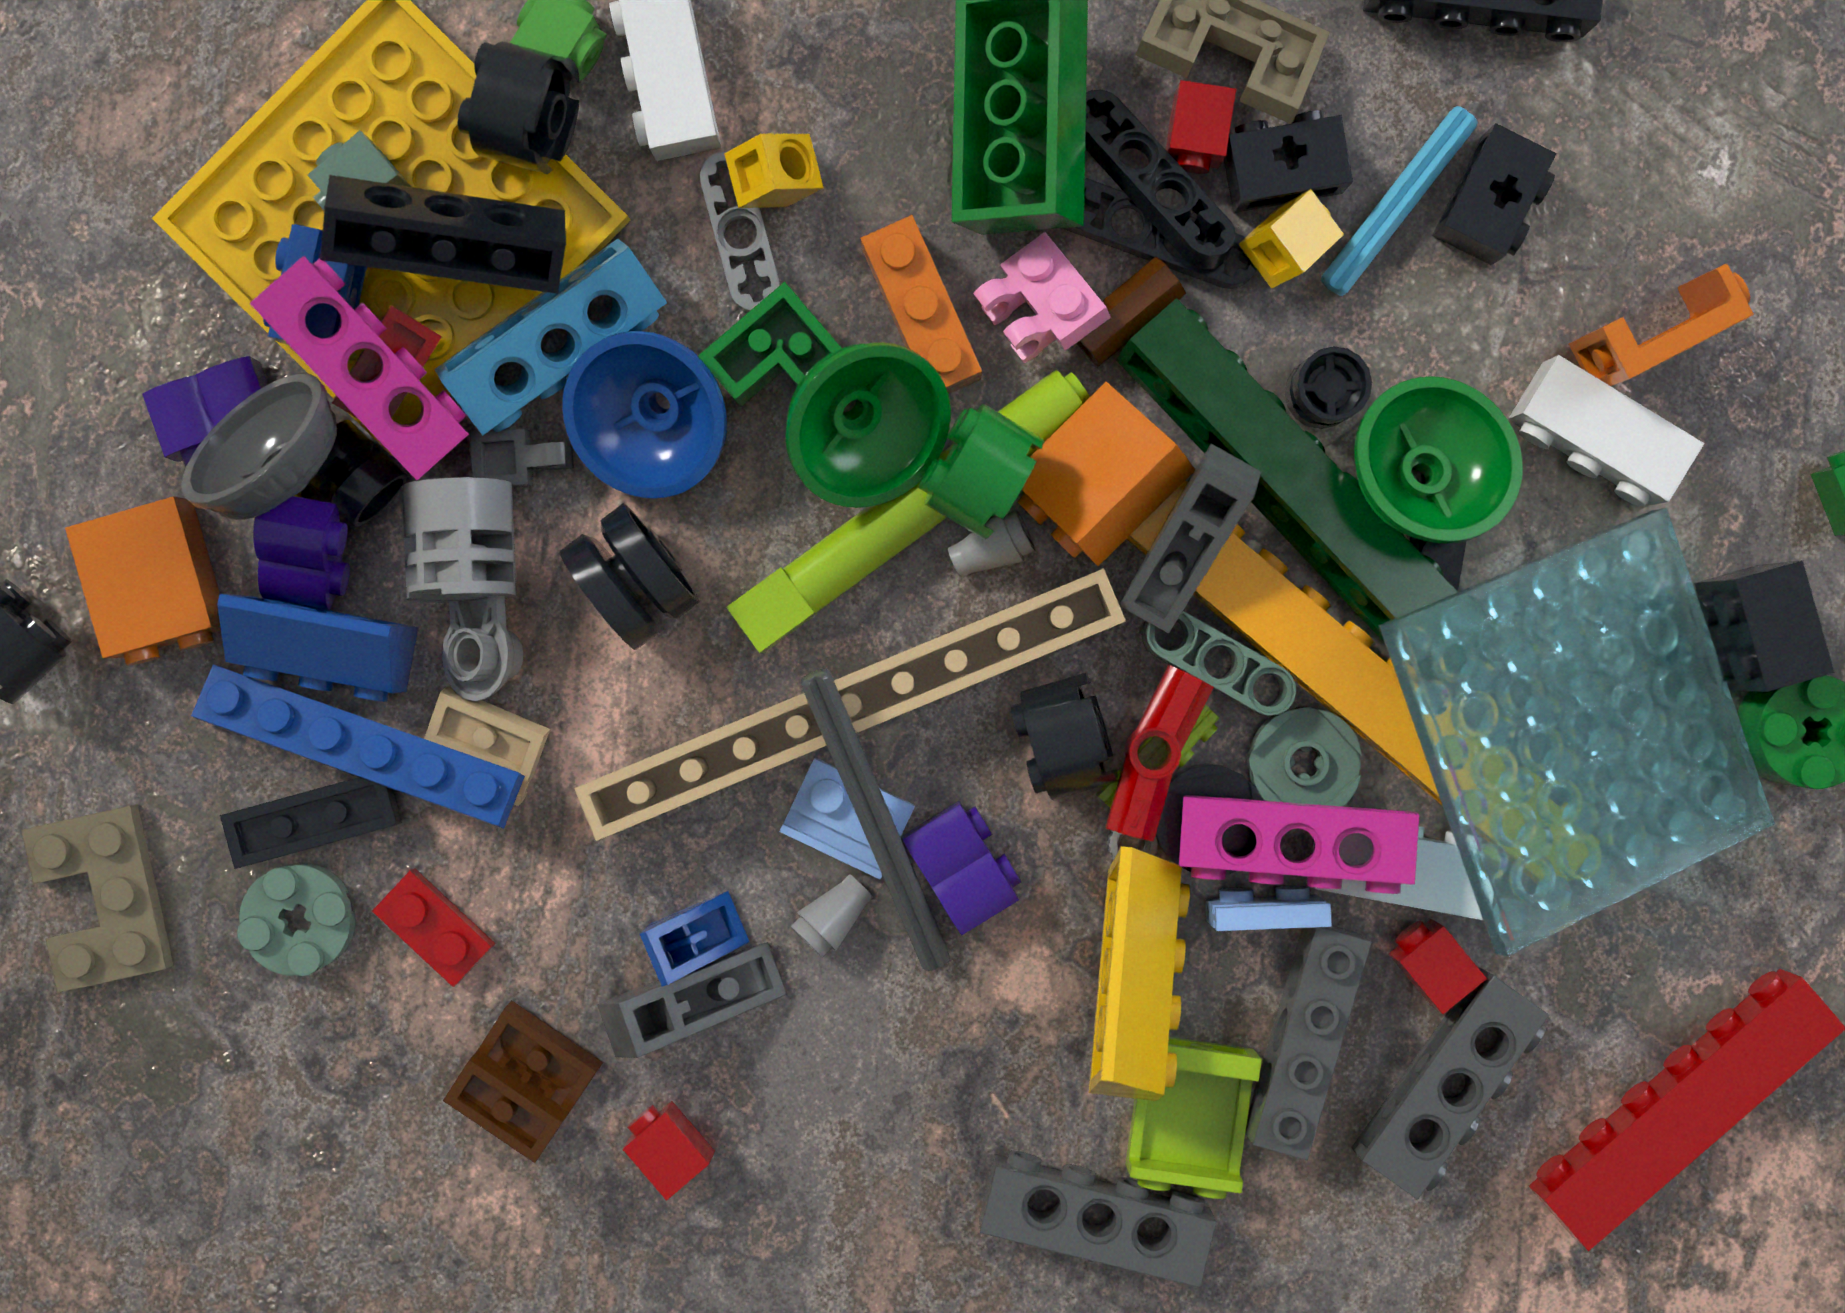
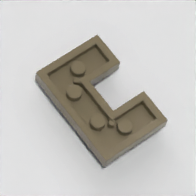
[1135,0,1330,124]
[21,804,174,993]

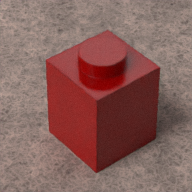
[1165,80,1236,174]
[1388,919,1487,1014]
[622,1101,715,1201]

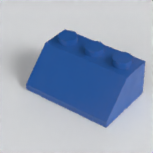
[217,594,419,702]

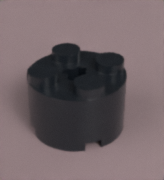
[457,42,580,174]
[0,579,72,704]
[1011,673,1118,800]

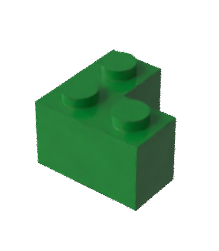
[698,281,841,407]

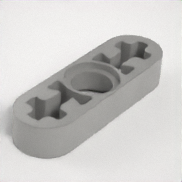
[700,152,781,313]

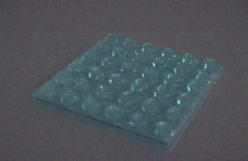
[1379,508,1775,956]

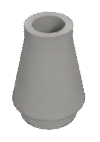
[948,510,1035,578]
[790,874,873,958]

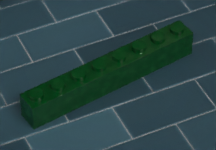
[1116,298,1494,687]

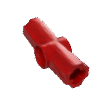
[1105,665,1214,842]

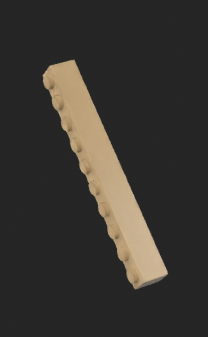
[574,569,1126,841]

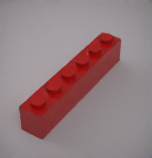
[1529,969,1845,1252]

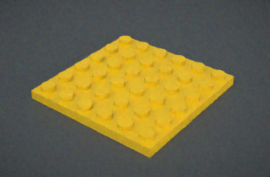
[152,0,631,456]

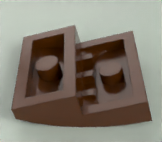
[443,1000,603,1163]

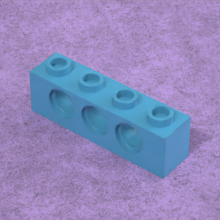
[434,239,667,436]

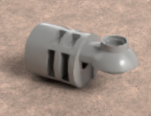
[402,478,523,701]

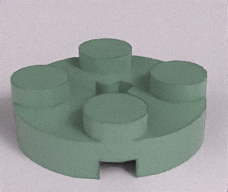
[1246,706,1362,806]
[237,863,356,976]

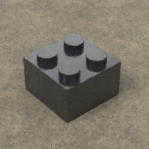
[1693,560,1835,692]

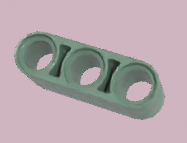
[1141,611,1296,715]

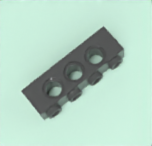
[1245,925,1371,1161]
[1351,967,1549,1200]
[979,1150,1217,1288]

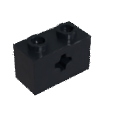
[1224,110,1353,213]
[1432,123,1557,265]

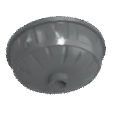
[181,374,337,520]

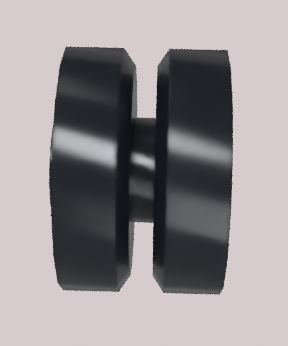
[559,503,700,650]

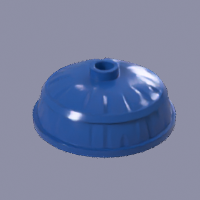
[562,331,727,498]

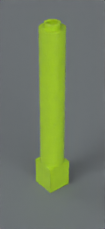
[726,369,1090,653]

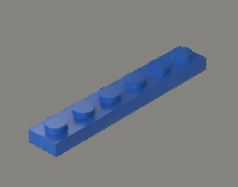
[191,664,525,829]

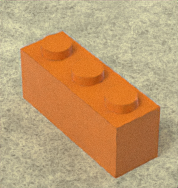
[860,215,982,394]

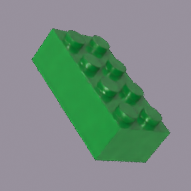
[951,0,1088,235]

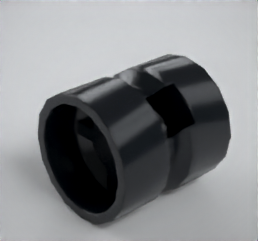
[1285,346,1372,429]
[309,419,408,526]

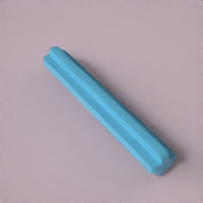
[1321,106,1478,296]

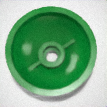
[786,342,951,508]
[1354,376,1523,543]

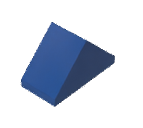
[640,891,750,986]

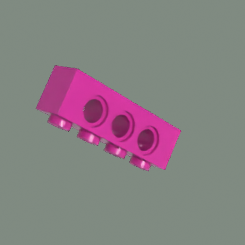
[250,256,469,480]
[1179,795,1419,894]

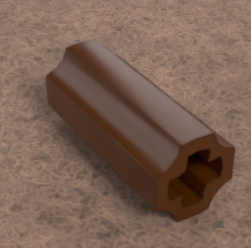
[1076,257,1186,367]

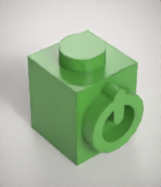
[510,0,607,82]

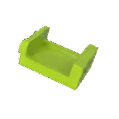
[1125,1037,1262,1199]

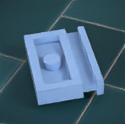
[779,757,915,879]
[1205,886,1332,931]

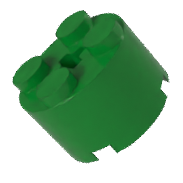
[918,404,1044,540]
[1735,675,1845,790]

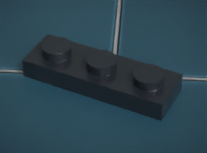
[220,777,402,869]

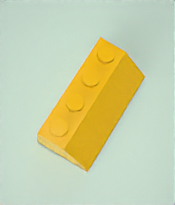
[1089,846,1190,1101]

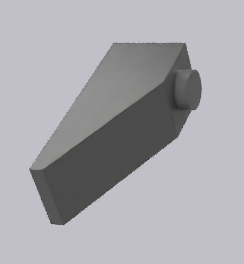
[1119,444,1261,633]
[597,942,787,1058]

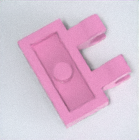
[973,232,1111,363]

